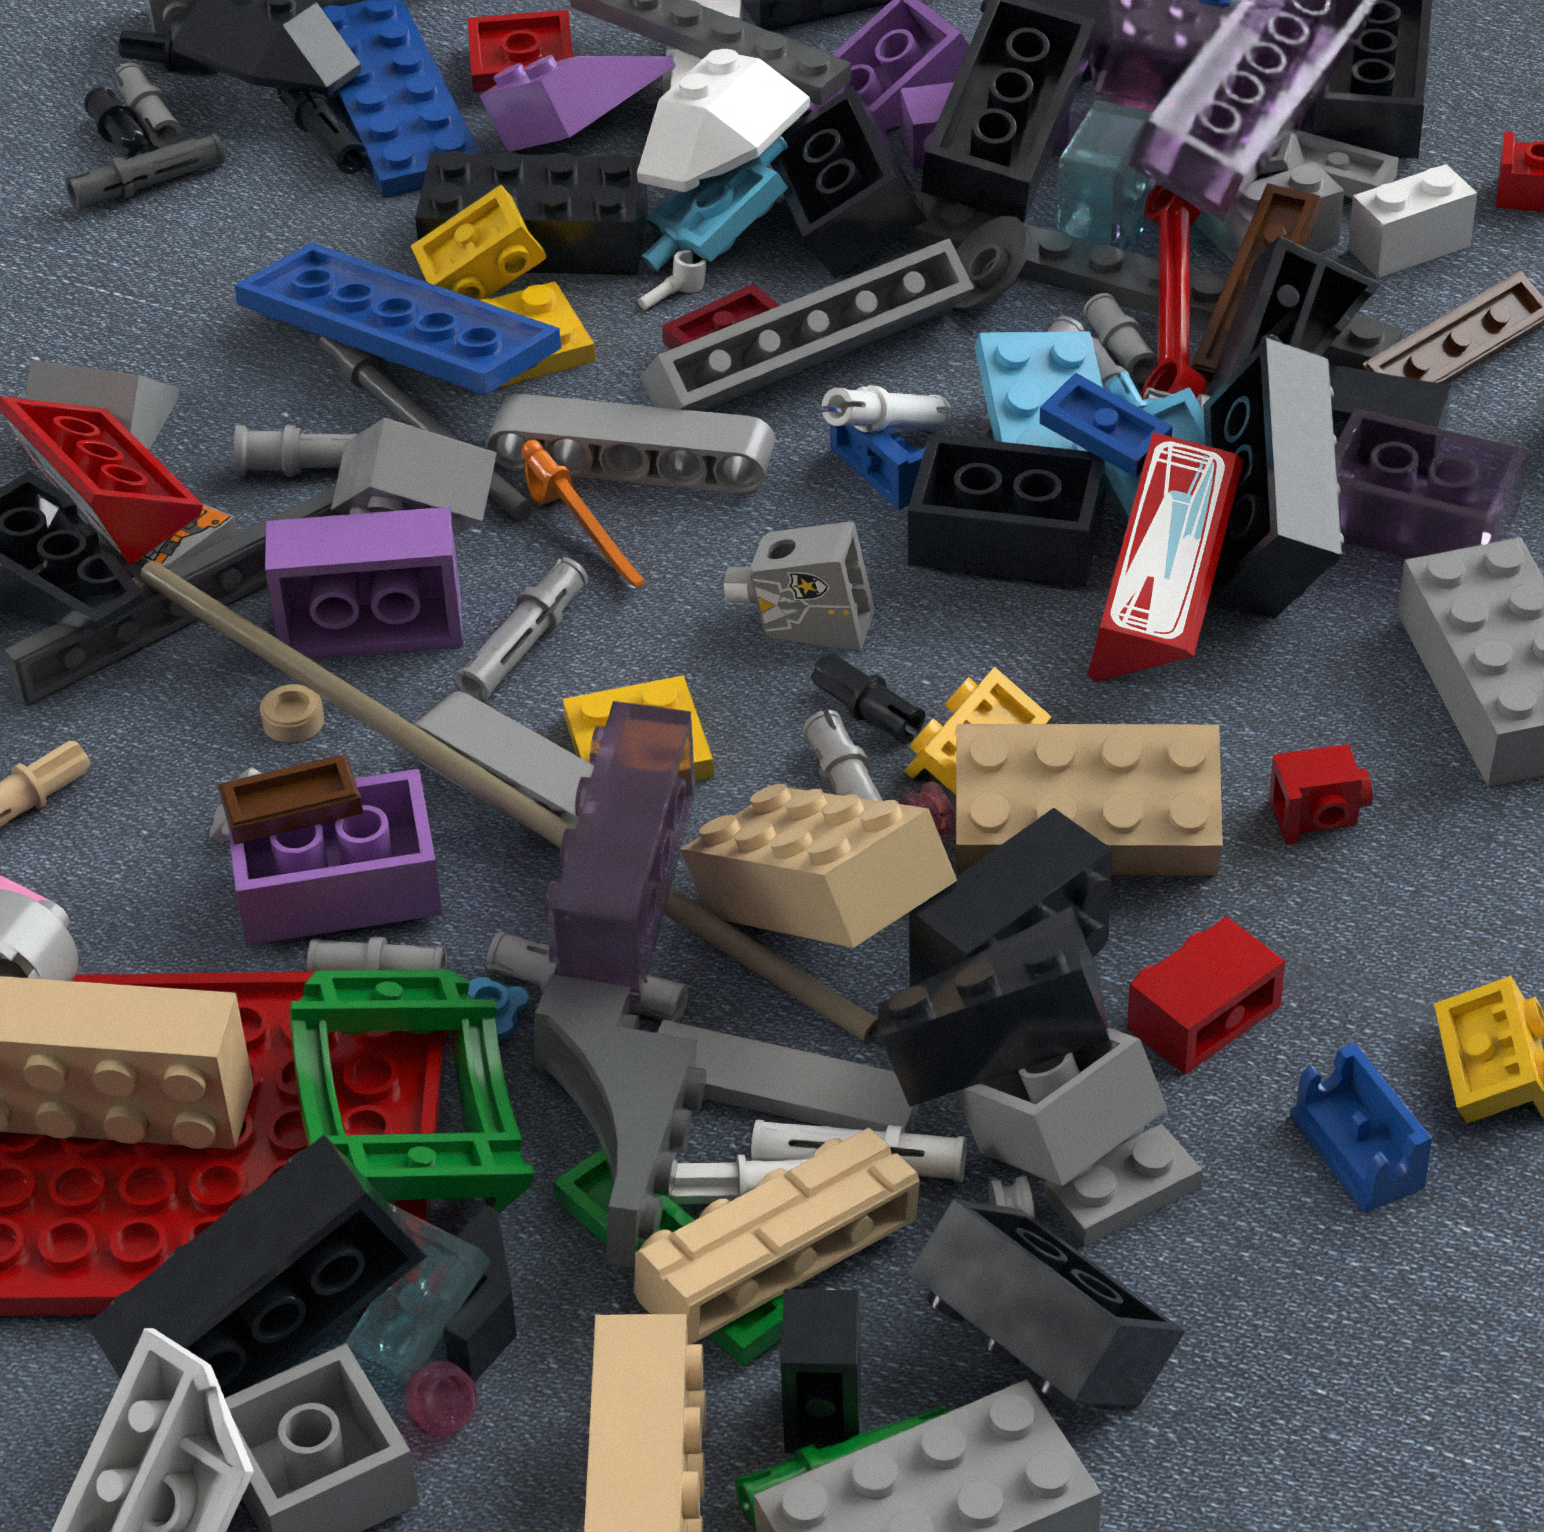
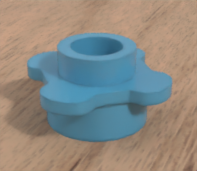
[468,977,529,1042]

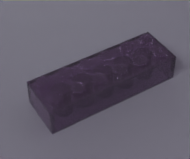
[1127,0,1377,222]

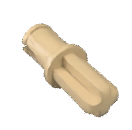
[0,741,90,827]

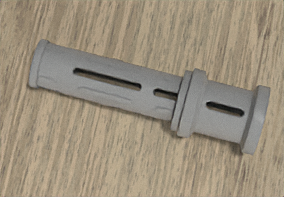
[234,425,358,477]

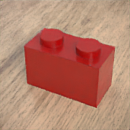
[1127,916,1285,1075]

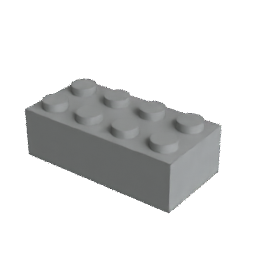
[1397,537,1544,787]
[754,1379,1102,1532]

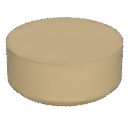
[260,684,324,743]

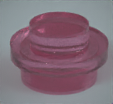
[404,1361,477,1437]

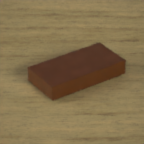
[218,754,363,845]

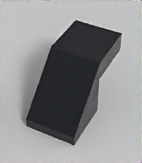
[442,1205,517,1385]

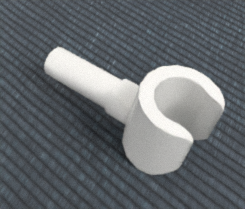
[638,250,707,311]

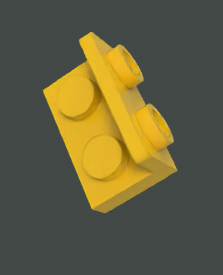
[411,185,546,300]
[903,667,1052,795]
[1434,976,1544,1124]

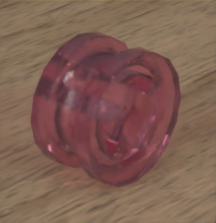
[899,781,955,838]

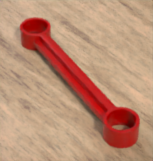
[1141,171,1207,400]

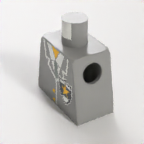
[724,522,875,651]

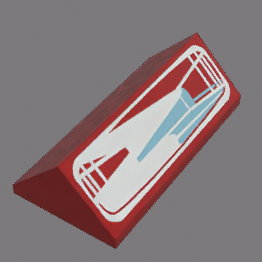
[0,396,203,565]
[1087,432,1243,682]

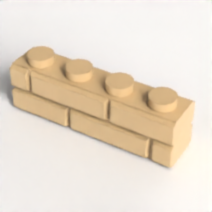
[634,1127,920,1344]

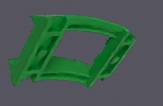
[289,970,534,1214]

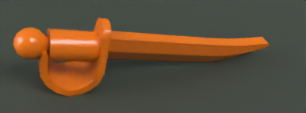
[521,440,646,588]

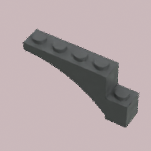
[533,974,706,1268]

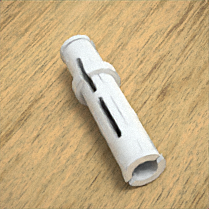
[822,385,951,432]
[751,1120,967,1182]

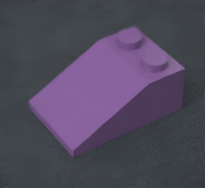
[807,0,969,131]
[480,55,676,152]

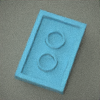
[975,331,1103,451]

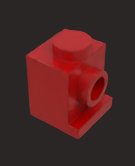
[1496,132,1544,212]
[1269,744,1373,845]

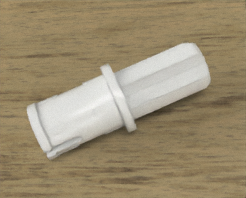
[669,1155,808,1204]

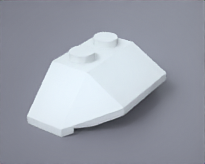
[637,49,810,192]
[51,1328,254,1532]

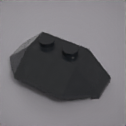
[170,0,361,96]

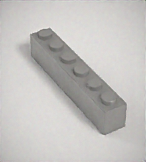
[640,238,974,411]

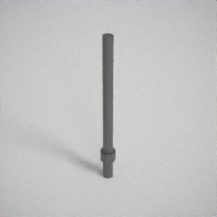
[319,336,532,521]

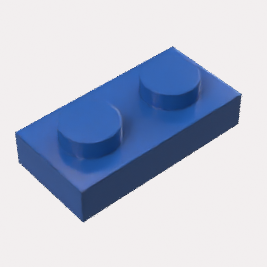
[1039,373,1173,478]

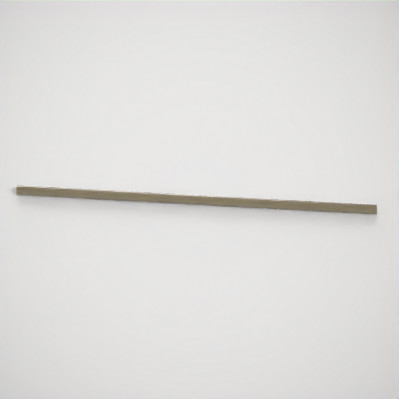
[140,561,879,1043]

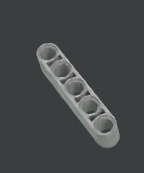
[486,394,776,493]
[413,691,683,873]

